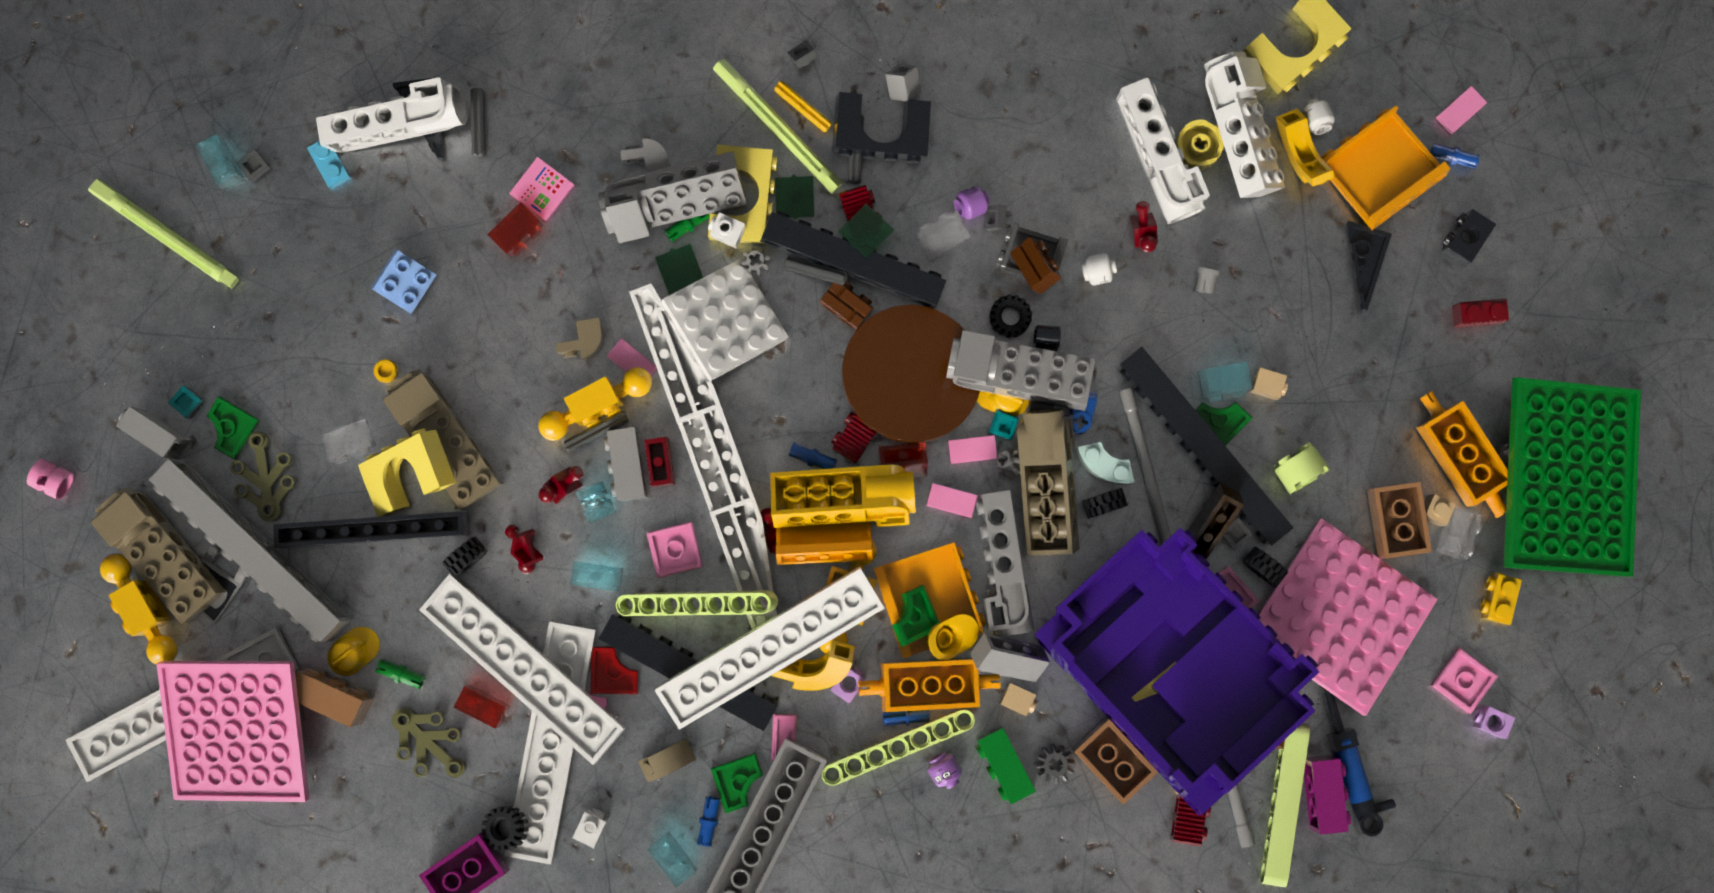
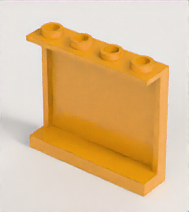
[1321,105,1451,230]
[776,521,872,565]
[874,542,986,659]

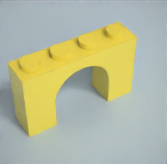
[1242,0,1351,95]
[708,144,778,245]
[358,428,456,517]

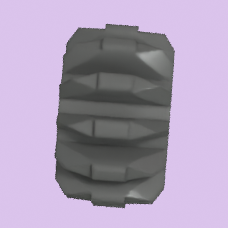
[1034,743,1075,784]

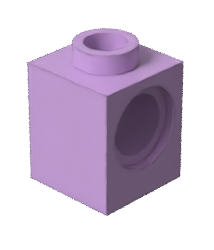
[830,665,866,703]
[1473,705,1515,740]

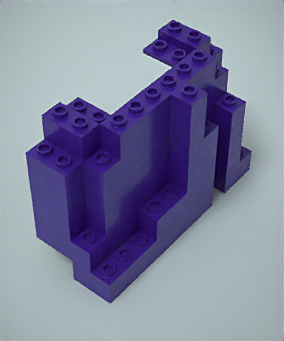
[1035,528,1319,816]

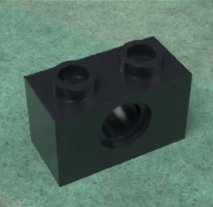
[1441,209,1496,266]

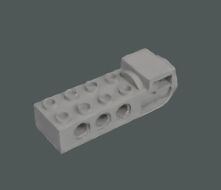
[598,151,747,243]
[946,330,1096,411]
[976,490,1034,637]

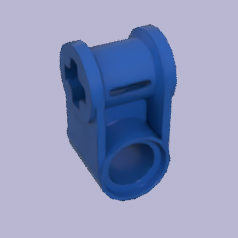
[1070,391,1098,435]

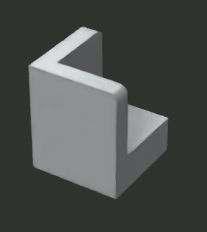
[885,64,921,101]

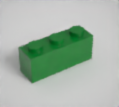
[975,726,1036,805]

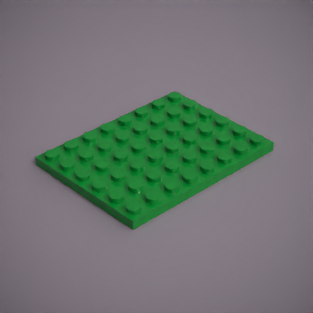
[1504,377,1641,577]

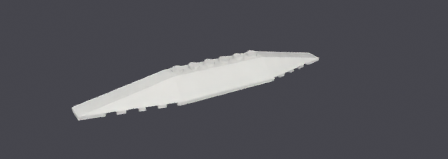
[629,284,777,630]

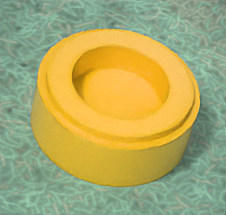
[374,359,399,383]

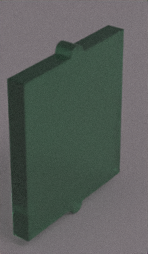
[775,174,814,220]
[838,204,894,258]
[655,244,703,295]

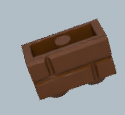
[1010,237,1061,294]
[819,281,873,331]

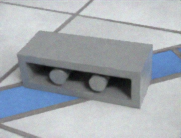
[604,427,647,502]
[970,633,1050,682]

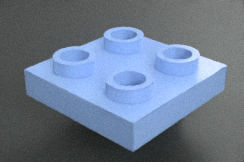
[371,249,436,314]

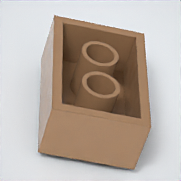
[1367,482,1432,559]
[295,667,374,727]
[1071,717,1158,805]

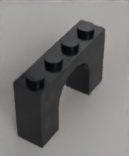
[832,92,931,164]

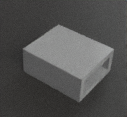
[116,406,192,460]

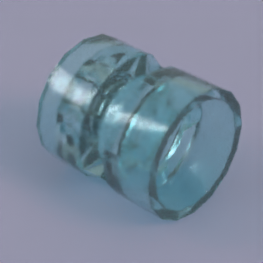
[575,481,616,524]

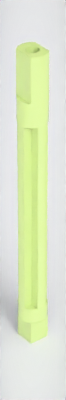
[713,59,843,194]
[88,179,239,289]

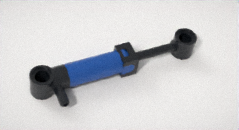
[1311,680,1396,837]

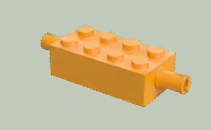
[1416,390,1508,518]
[858,658,1001,712]

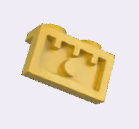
[1480,572,1522,625]

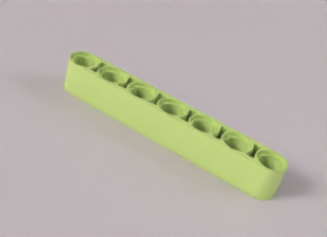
[615,590,778,616]
[822,708,975,786]
[1260,724,1310,887]

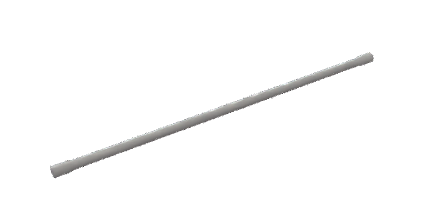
[1119,388,1255,848]

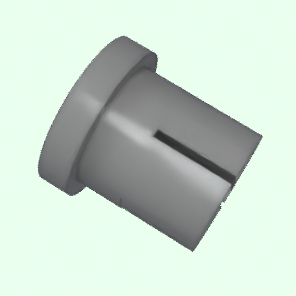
[1195,267,1221,294]

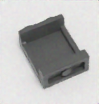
[997,223,1069,287]

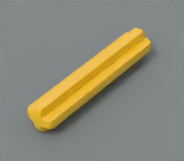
[774,81,832,132]

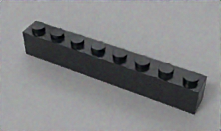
[760,211,947,309]
[273,511,469,548]
[599,614,778,731]

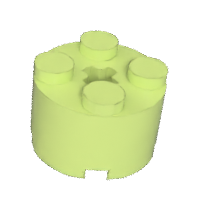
[1274,442,1330,495]

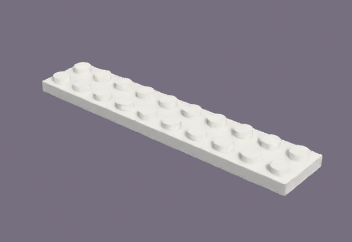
[654,566,884,730]
[420,574,625,765]
[504,621,597,864]
[66,627,299,782]

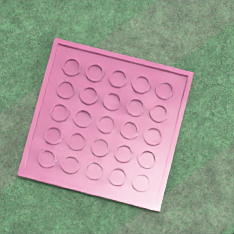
[1258,518,1438,716]
[157,661,310,802]

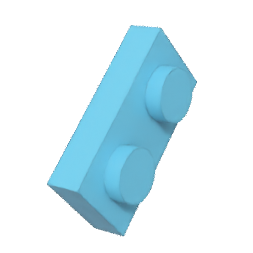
[307,141,351,189]

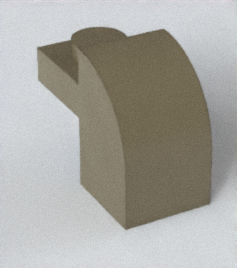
[555,318,604,361]
[638,738,696,782]

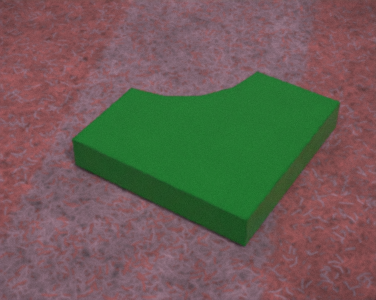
[206,396,260,460]
[1195,402,1253,446]
[892,585,940,647]
[710,752,763,814]

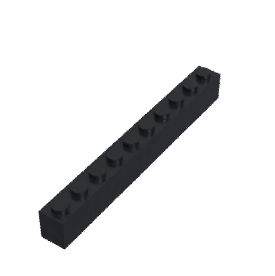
[1120,347,1294,546]

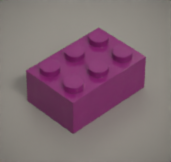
[1304,755,1351,835]
[419,832,510,893]

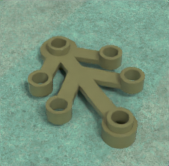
[230,431,296,521]
[392,708,466,778]

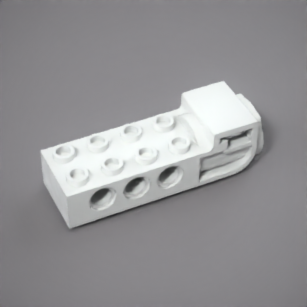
[1204,51,1285,198]
[316,77,467,154]
[1116,78,1210,224]

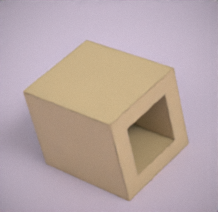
[1249,367,1288,400]
[1424,494,1456,526]
[999,682,1038,716]

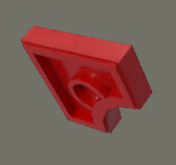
[590,646,639,695]

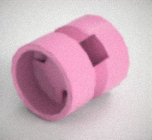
[27,459,74,500]

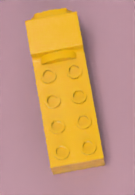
[770,465,916,528]

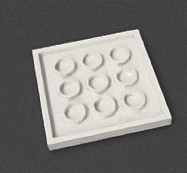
[661,258,789,381]

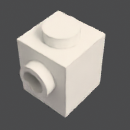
[708,212,746,249]
[572,808,609,848]

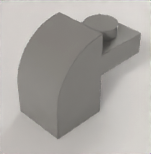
[620,138,671,172]

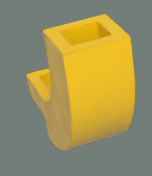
[1276,108,1334,186]
[772,640,855,691]

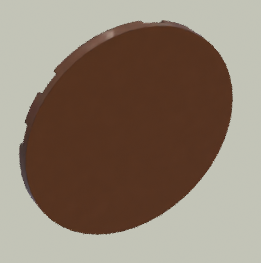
[842,305,980,443]

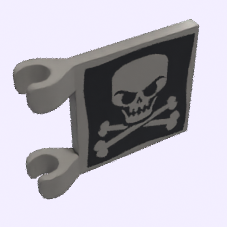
[201,545,250,624]

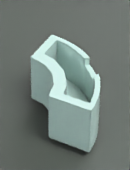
[1075,442,1135,485]

